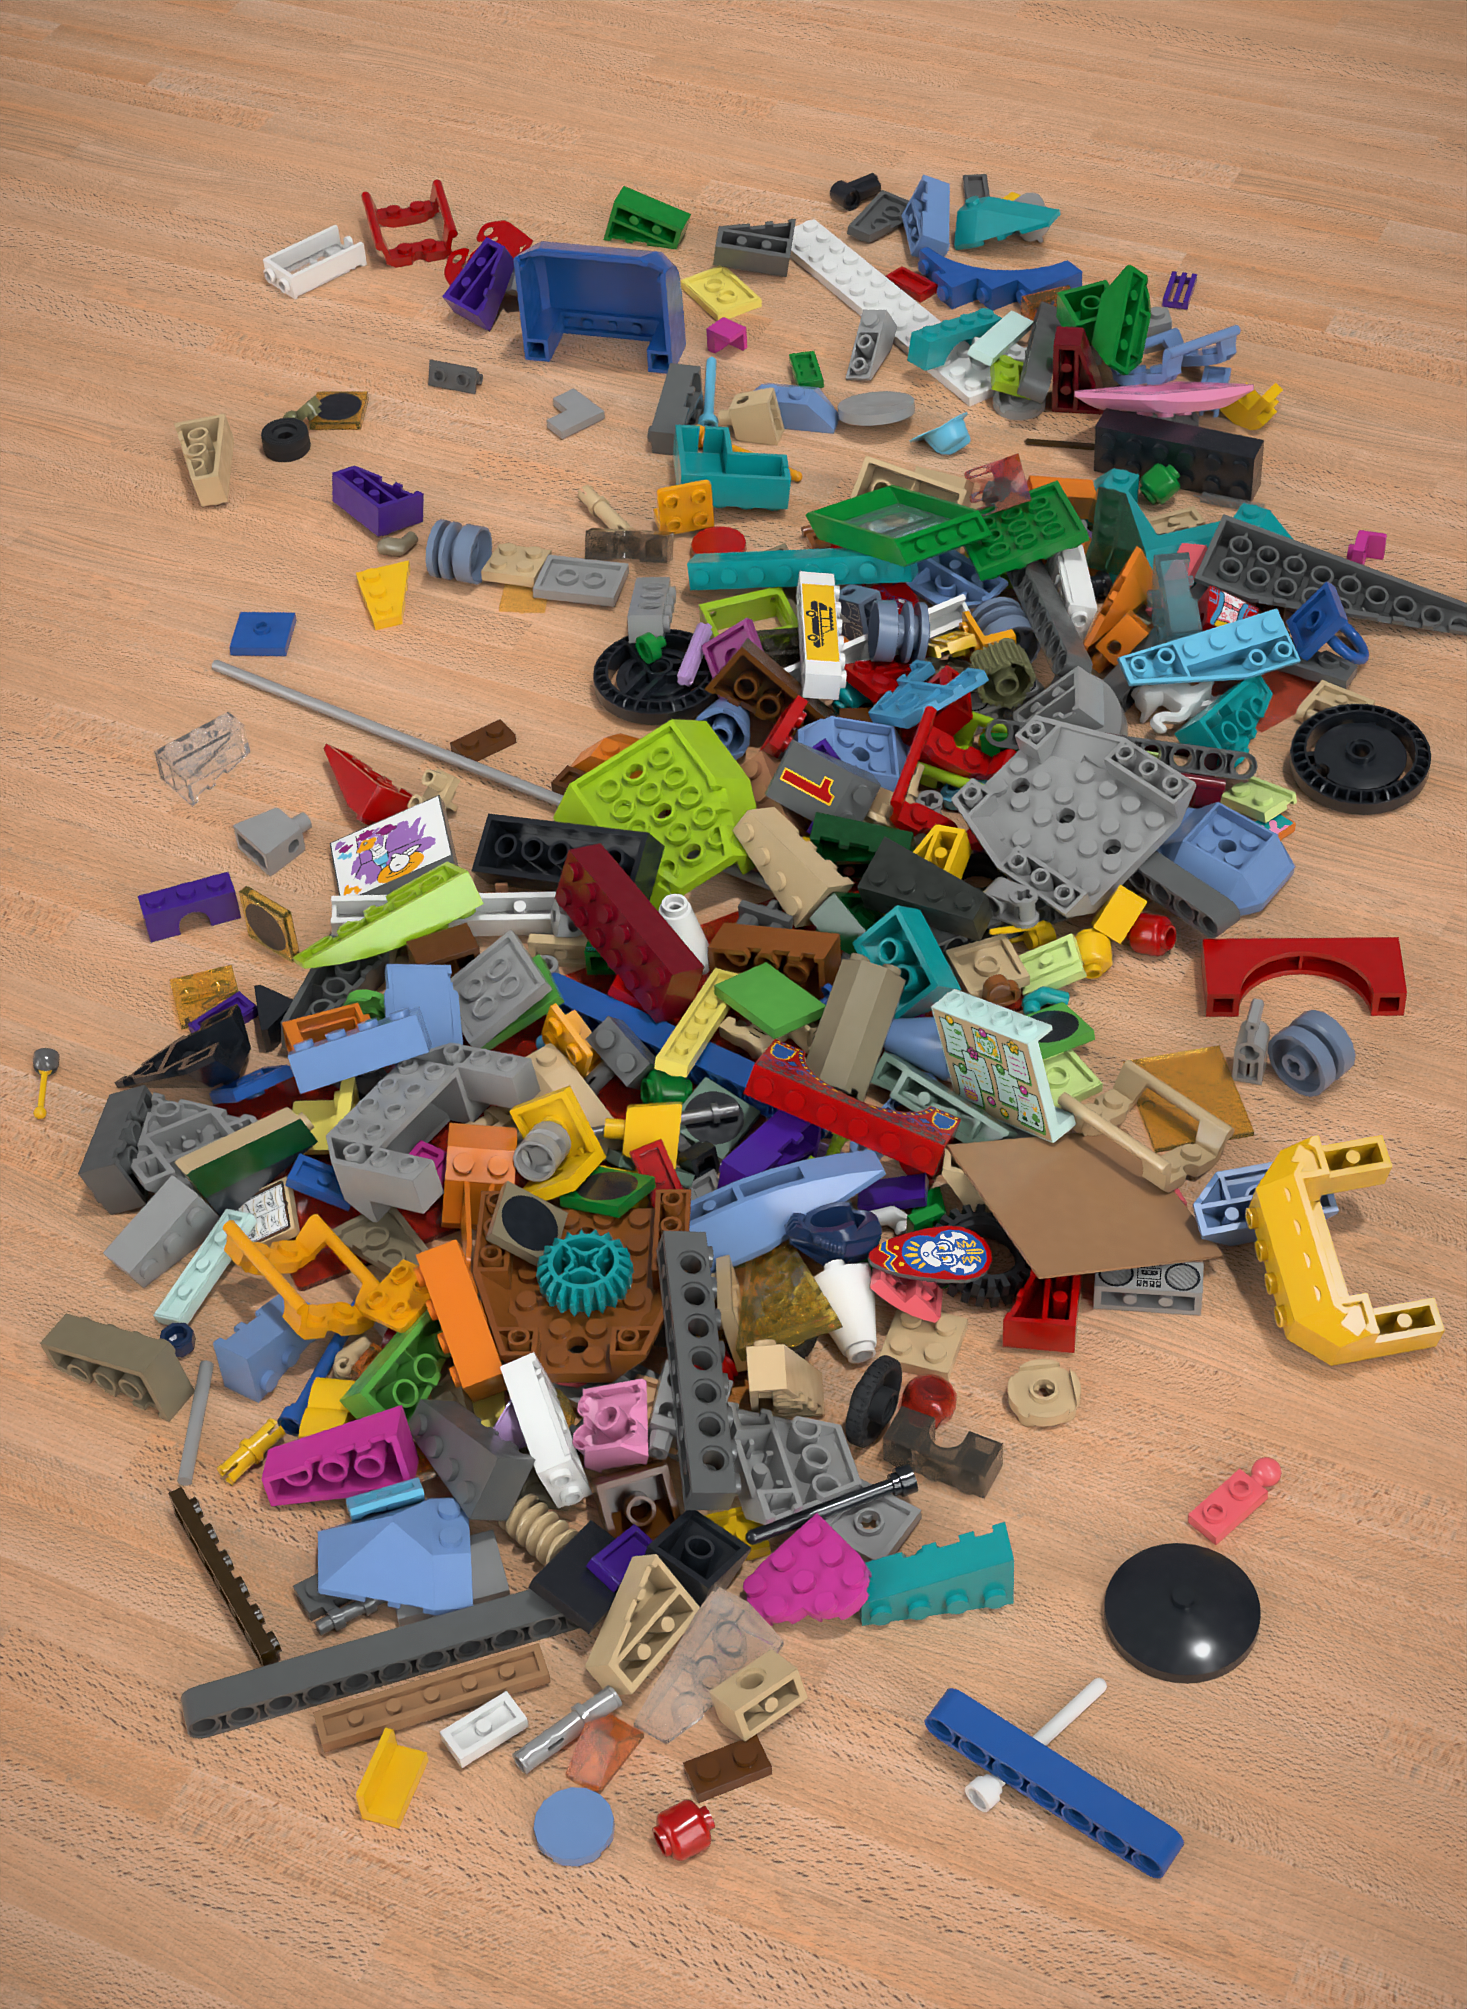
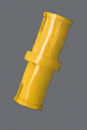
[217,1418,286,1485]

